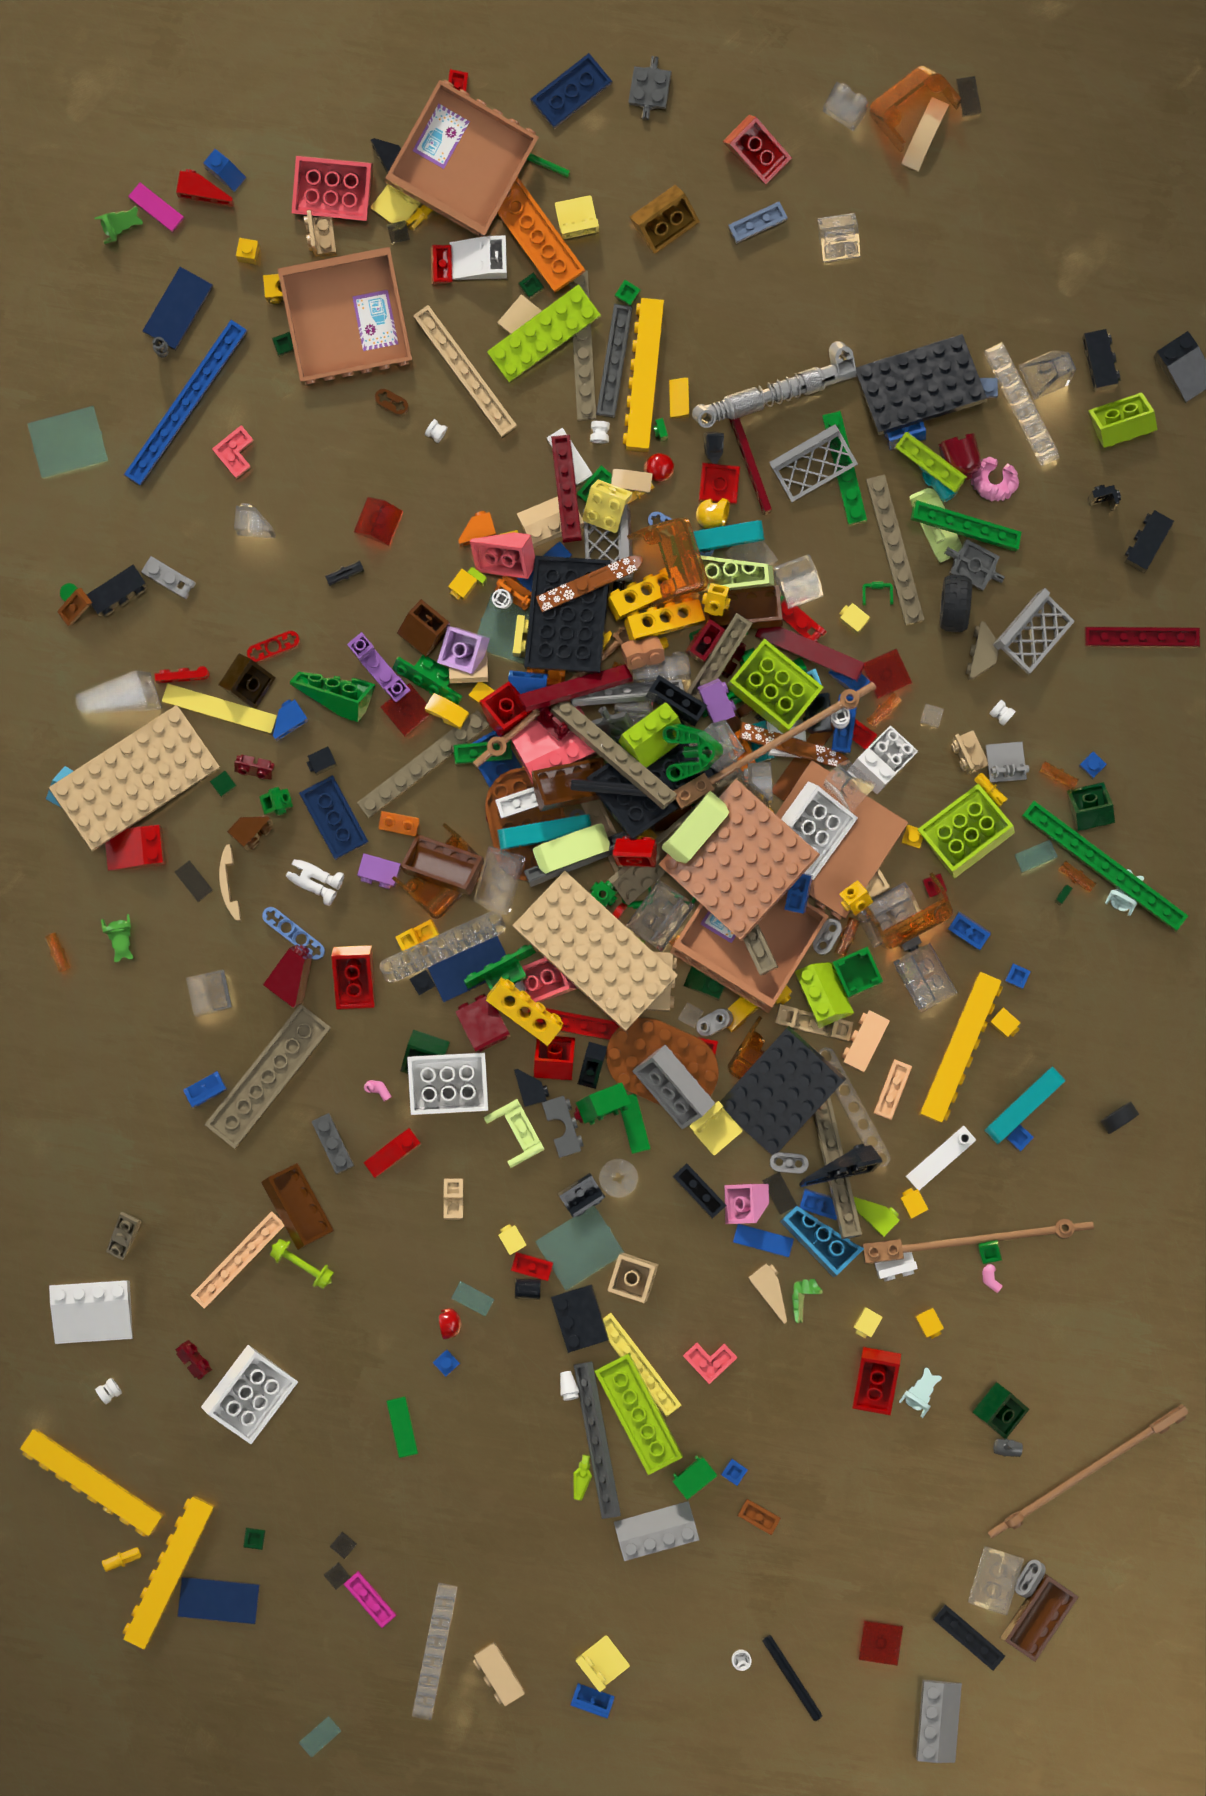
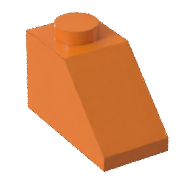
[458,511,496,547]

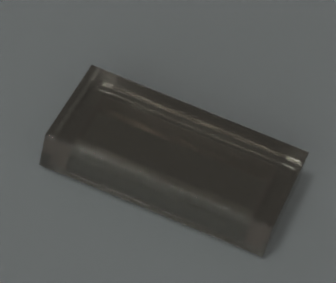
[956,76,982,117]
[175,860,213,902]
[762,1172,797,1215]

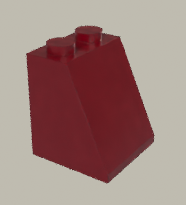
[263,945,312,1008]
[455,993,511,1053]

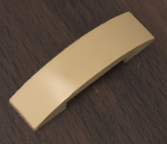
[901,97,949,172]
[219,844,242,922]
[775,1004,853,1041]

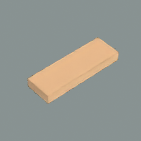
[874,1059,912,1120]

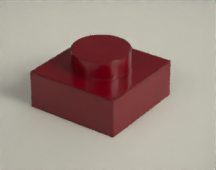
[922,873,947,898]

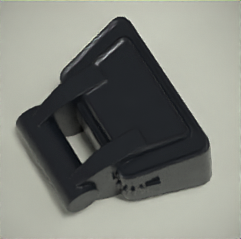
[703,432,724,464]

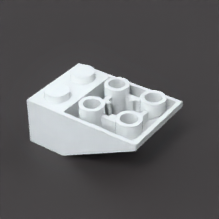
[449,235,507,280]
[849,725,918,794]

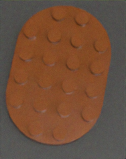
[485,768,566,882]
[606,1017,719,1106]

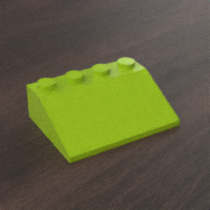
[727,639,824,734]
[918,784,1015,879]

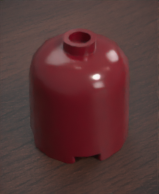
[938,433,981,480]

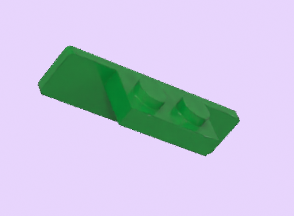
[392,655,462,705]
[463,944,536,990]

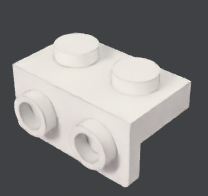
[875,1252,918,1282]

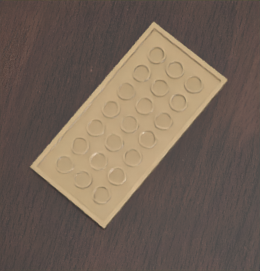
[49,705,220,851]
[512,871,678,1031]

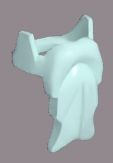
[1105,869,1144,916]
[899,1367,942,1418]

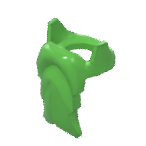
[94,206,143,244]
[101,914,133,962]
[792,1279,823,1323]

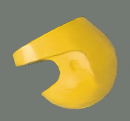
[696,498,730,529]

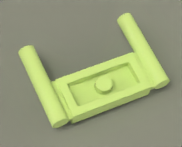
[483,1099,545,1168]

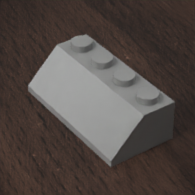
[633,1045,715,1129]
[614,1501,699,1561]
[916,1680,962,1763]

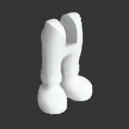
[286,859,345,906]

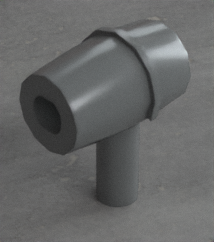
[993,1438,1023,1457]

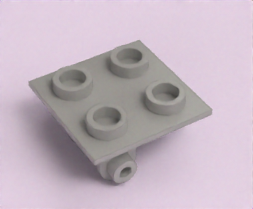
[985,742,1029,783]

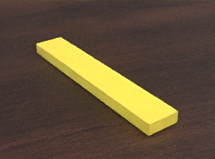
[162,683,277,734]
[603,1313,682,1417]

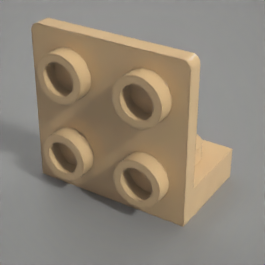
[304,210,337,257]
[951,730,988,775]

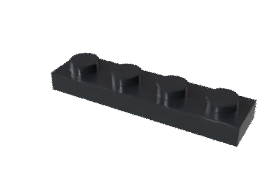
[933,1604,1005,1671]

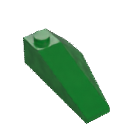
[290,672,375,722]

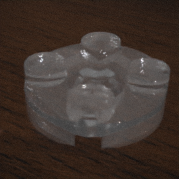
[599,1159,638,1198]

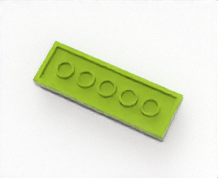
[487,284,601,383]
[595,1353,683,1475]

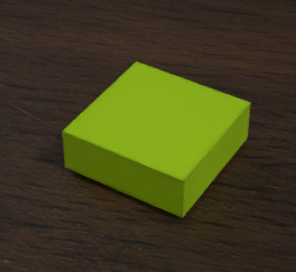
[467,567,487,586]

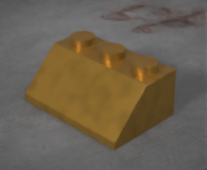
[630,185,700,253]

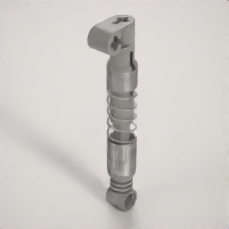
[692,341,857,428]

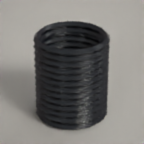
[515,1278,541,1300]

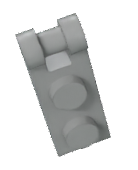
[141,556,196,599]

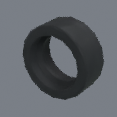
[1101,1102,1139,1134]

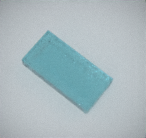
[1014,840,1058,872]
[452,1281,495,1316]
[299,1716,341,1758]

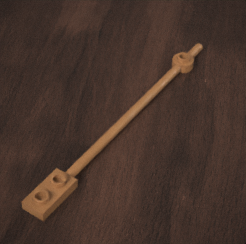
[472,611,650,768]
[674,682,876,810]
[862,1219,1094,1264]
[988,1404,1189,1539]

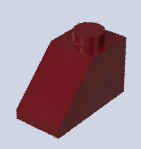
[685,619,725,663]

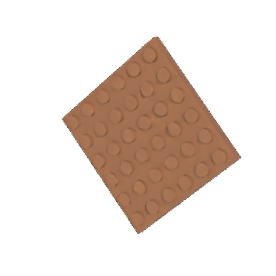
[659,779,820,941]

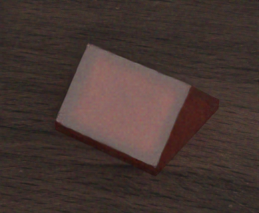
[354,497,403,546]

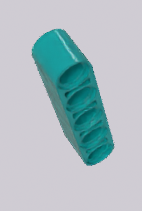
[670,520,765,556]
[497,814,592,850]
[984,1066,1066,1145]

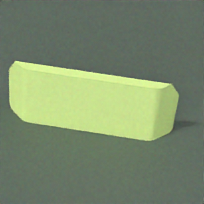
[909,488,962,562]
[662,791,729,864]
[533,823,610,874]

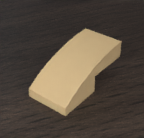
[611,469,653,493]
[444,1179,463,1220]

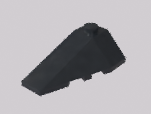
[799,1144,883,1187]

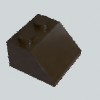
[218,653,276,709]

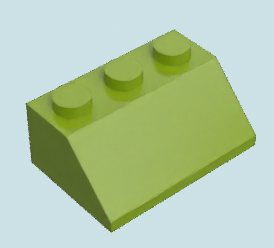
[1088,392,1158,448]
[618,702,681,768]
[795,962,854,1028]

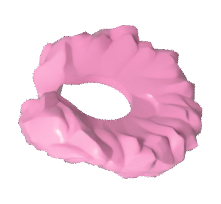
[971,457,1019,502]

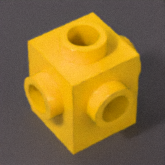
[702,583,731,616]
[839,880,873,916]

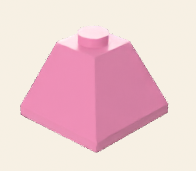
[724,1184,769,1224]

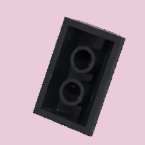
[551,1284,609,1353]

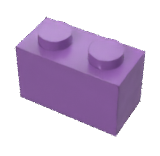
[697,679,736,725]
[357,853,401,889]

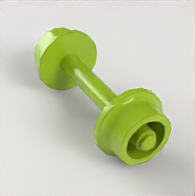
[270,1239,334,1289]

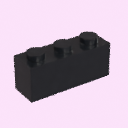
[1082,329,1121,392]
[1124,510,1174,573]
[86,564,148,617]
[646,675,708,727]
[673,1163,727,1219]

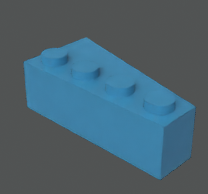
[780,1206,864,1277]

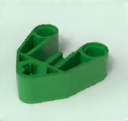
[663,724,723,782]

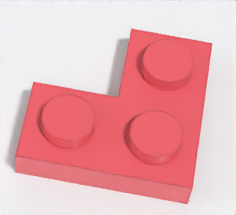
[212,425,254,479]
[683,1343,737,1384]

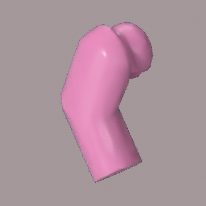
[364,1080,392,1101]
[982,1264,1002,1293]

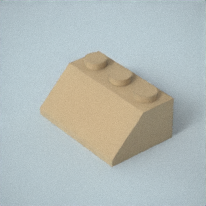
[517,496,584,548]

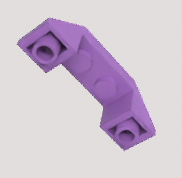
[347,632,411,702]

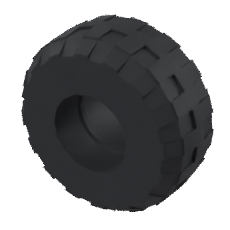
[940,575,972,632]

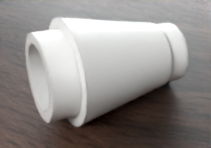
[560,1371,579,1401]

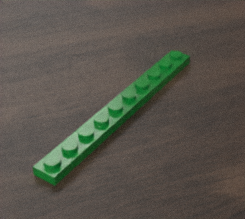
[1022,801,1188,932]

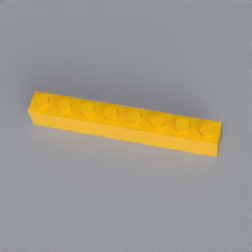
[623,298,664,452]
[920,972,1003,1123]
[20,1429,164,1536]
[123,1496,215,1649]

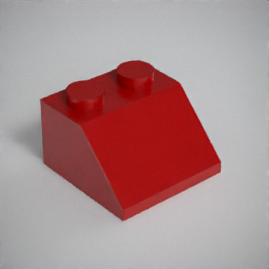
[479,681,533,737]
[613,836,657,867]
[534,1036,575,1080]

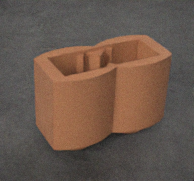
[621,636,665,669]

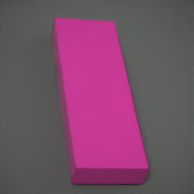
[128,183,184,233]
[344,1571,397,1628]

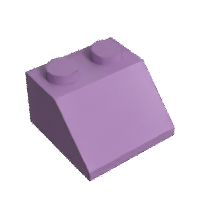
[437,626,490,674]

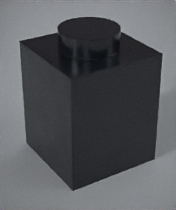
[306,747,337,775]

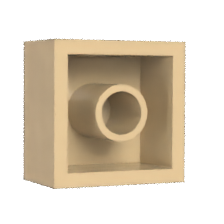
[608,1252,659,1303]

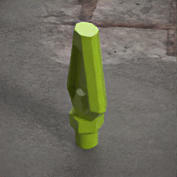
[573,1455,592,1501]

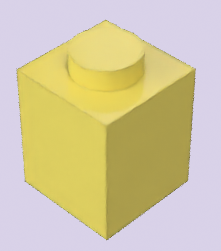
[839,603,870,635]
[498,1224,527,1255]
[853,1307,883,1338]

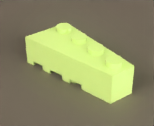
[692,554,774,594]

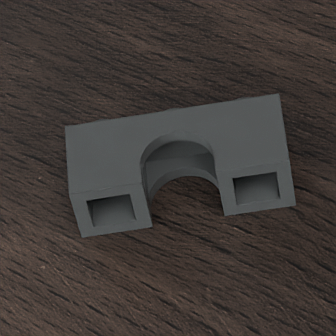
[542,1096,584,1158]
[311,1113,355,1175]

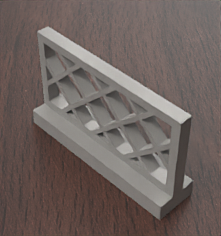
[769,424,858,502]
[583,504,634,582]
[993,588,1074,675]

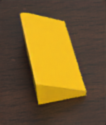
[669,378,689,418]

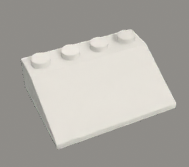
[781,781,858,880]
[407,1052,489,1115]
[49,1280,133,1344]
[201,1345,298,1444]

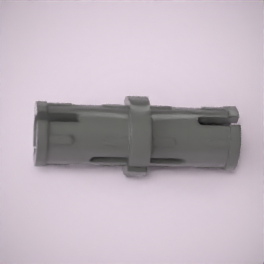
[152,337,169,358]

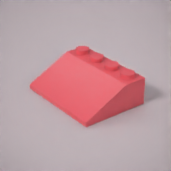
[291,156,373,221]
[511,706,598,784]

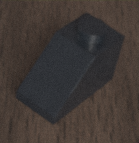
[371,138,401,174]
[577,1042,607,1089]
[514,1069,549,1108]

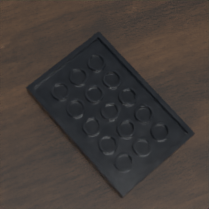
[856,334,987,435]
[524,556,611,673]
[586,718,722,840]
[720,1026,846,1155]

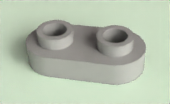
[813,919,842,955]
[697,1008,733,1036]
[770,1152,809,1174]
[1015,1560,1046,1598]

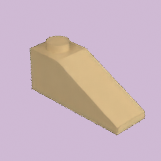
[748,1263,787,1324]

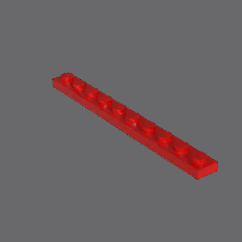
[527,1008,718,1055]

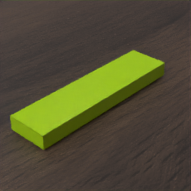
[895,432,967,493]

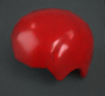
[644,453,674,482]
[439,1308,462,1339]

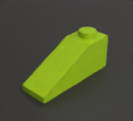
[853,1196,900,1237]

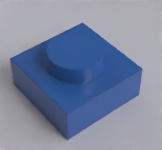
[1079,751,1107,779]
[1005,963,1031,989]
[1006,1124,1034,1152]
[433,1350,460,1377]
[721,1459,748,1486]

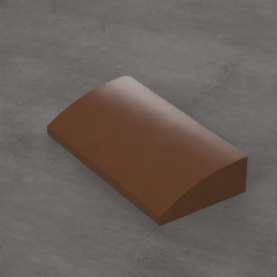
[703,585,783,632]
[531,757,605,812]
[400,834,484,896]
[261,1163,334,1250]
[1000,1574,1078,1662]

